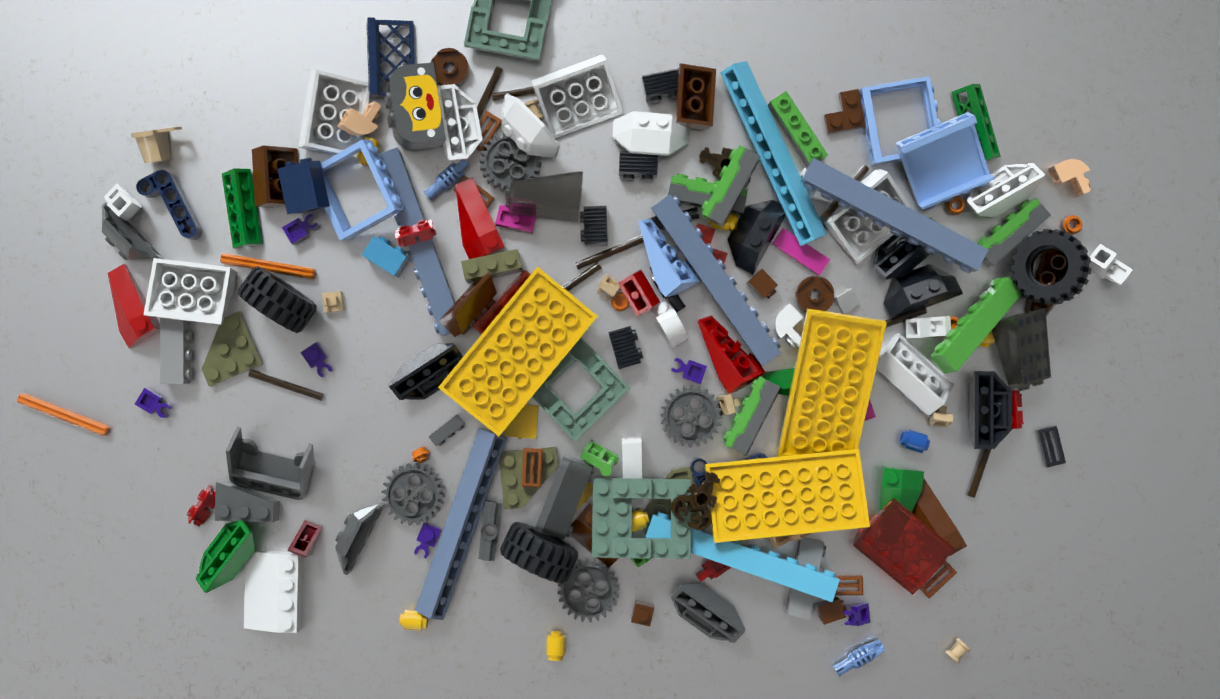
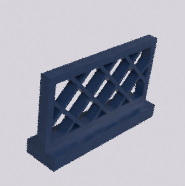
[366,17,415,98]

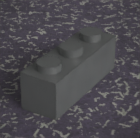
[429,414,465,446]

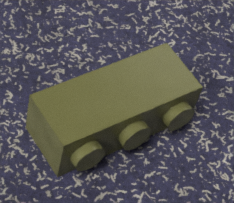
[461,249,523,283]

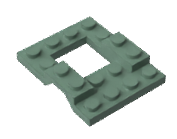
[464,0,552,61]
[532,338,630,442]
[592,478,691,559]

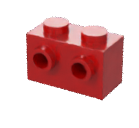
[618,270,660,316]

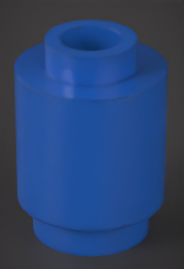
[899,430,930,453]

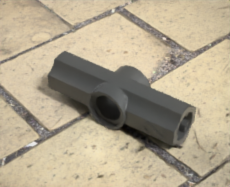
[478,501,502,561]

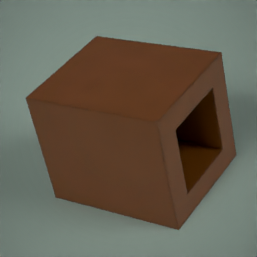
[747,269,778,299]
[816,596,847,625]
[631,599,654,627]

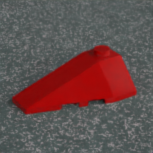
[455,177,505,259]
[108,264,160,348]
[697,315,766,394]

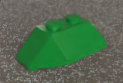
[196,520,255,593]

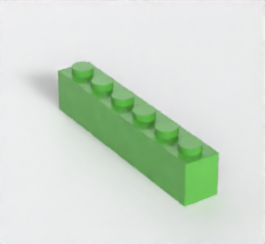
[930,277,1022,374]

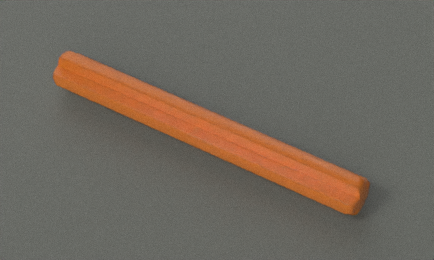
[220,253,315,279]
[17,393,109,436]

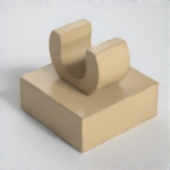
[597,274,620,300]
[322,291,345,313]
[717,394,741,415]
[928,405,953,428]

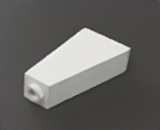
[621,437,643,512]

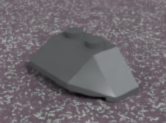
[102,202,165,262]
[335,502,385,575]
[671,584,746,643]

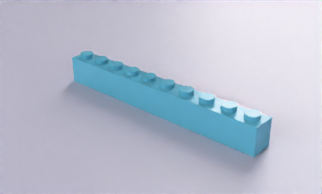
[720,61,827,246]
[646,511,840,602]

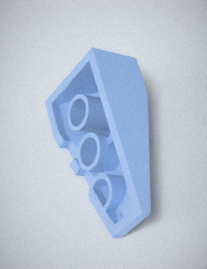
[638,219,700,297]

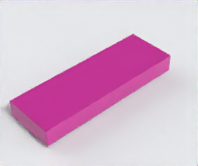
[772,228,830,276]

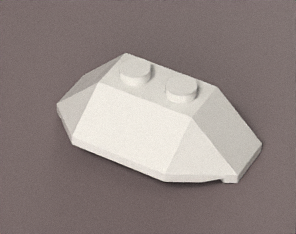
[437,84,483,161]
[501,93,560,158]
[612,111,689,156]
[967,163,1045,217]

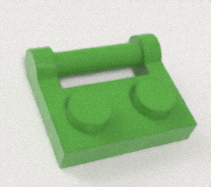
[580,440,619,476]

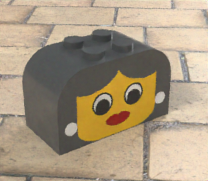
[384,62,446,150]

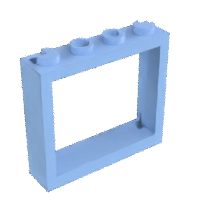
[859,76,941,166]
[321,139,404,241]

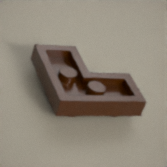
[824,89,866,134]

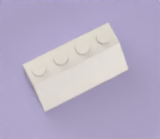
[876,333,955,416]

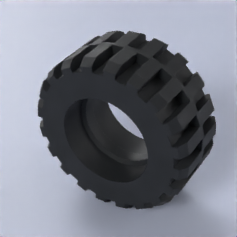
[1010,229,1091,305]
[238,266,317,333]
[500,522,578,584]

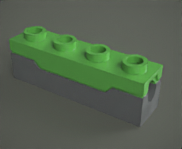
[768,91,828,168]
[701,145,760,228]
[668,174,748,215]
[976,198,1051,267]
[724,376,782,456]

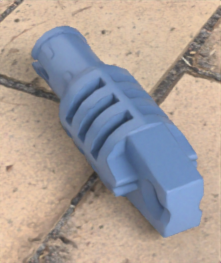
[423,160,469,201]
[833,639,885,677]

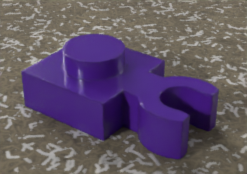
[282,214,319,244]
[300,342,333,377]
[671,358,707,384]
[135,388,173,418]
[414,522,442,559]
[843,603,871,626]

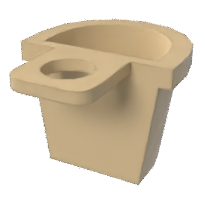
[131,127,182,163]

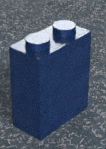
[278,158,330,215]

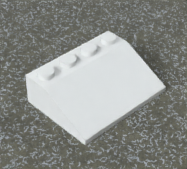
[531,55,623,139]
[298,69,370,158]
[819,168,911,264]
[144,258,237,325]
[244,551,304,633]

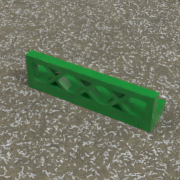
[952,84,1001,160]
[222,168,262,249]

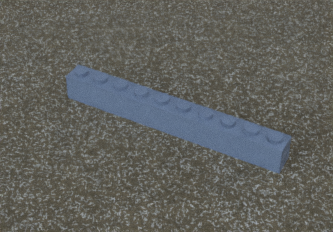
[378,147,455,336]
[800,158,989,273]
[651,194,781,366]
[415,427,508,620]

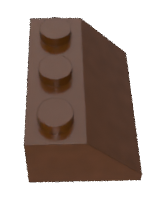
[676,63,716,130]
[251,145,298,207]
[439,273,497,337]
[570,501,633,567]

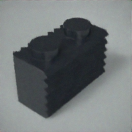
[642,68,679,103]
[619,151,658,181]
[580,206,608,247]
[608,326,643,369]

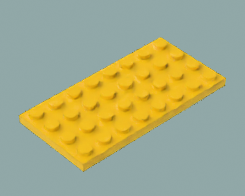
[438,267,598,436]
[777,309,887,457]
[705,449,870,543]

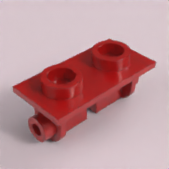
[395,220,437,247]
[1012,390,1024,429]
[187,485,216,527]

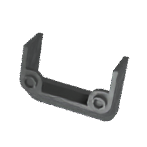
[226,426,314,500]
[534,454,595,540]

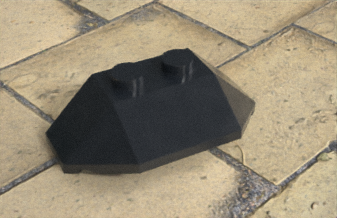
[727,200,786,275]
[873,217,938,280]
[883,264,963,320]
[388,343,464,400]
[969,371,1012,449]

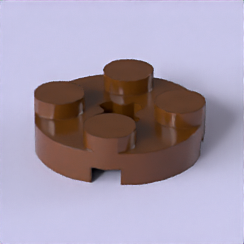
[431,48,469,86]
[795,276,834,312]

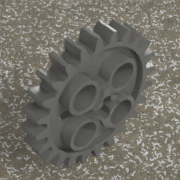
[479,132,542,193]
[660,385,723,448]
[381,463,445,526]
[557,558,620,623]

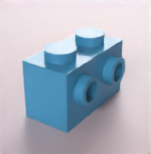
[362,236,409,277]

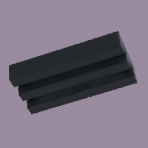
[1036,426,1066,468]

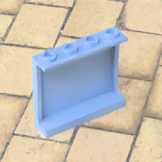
[896,112,995,210]

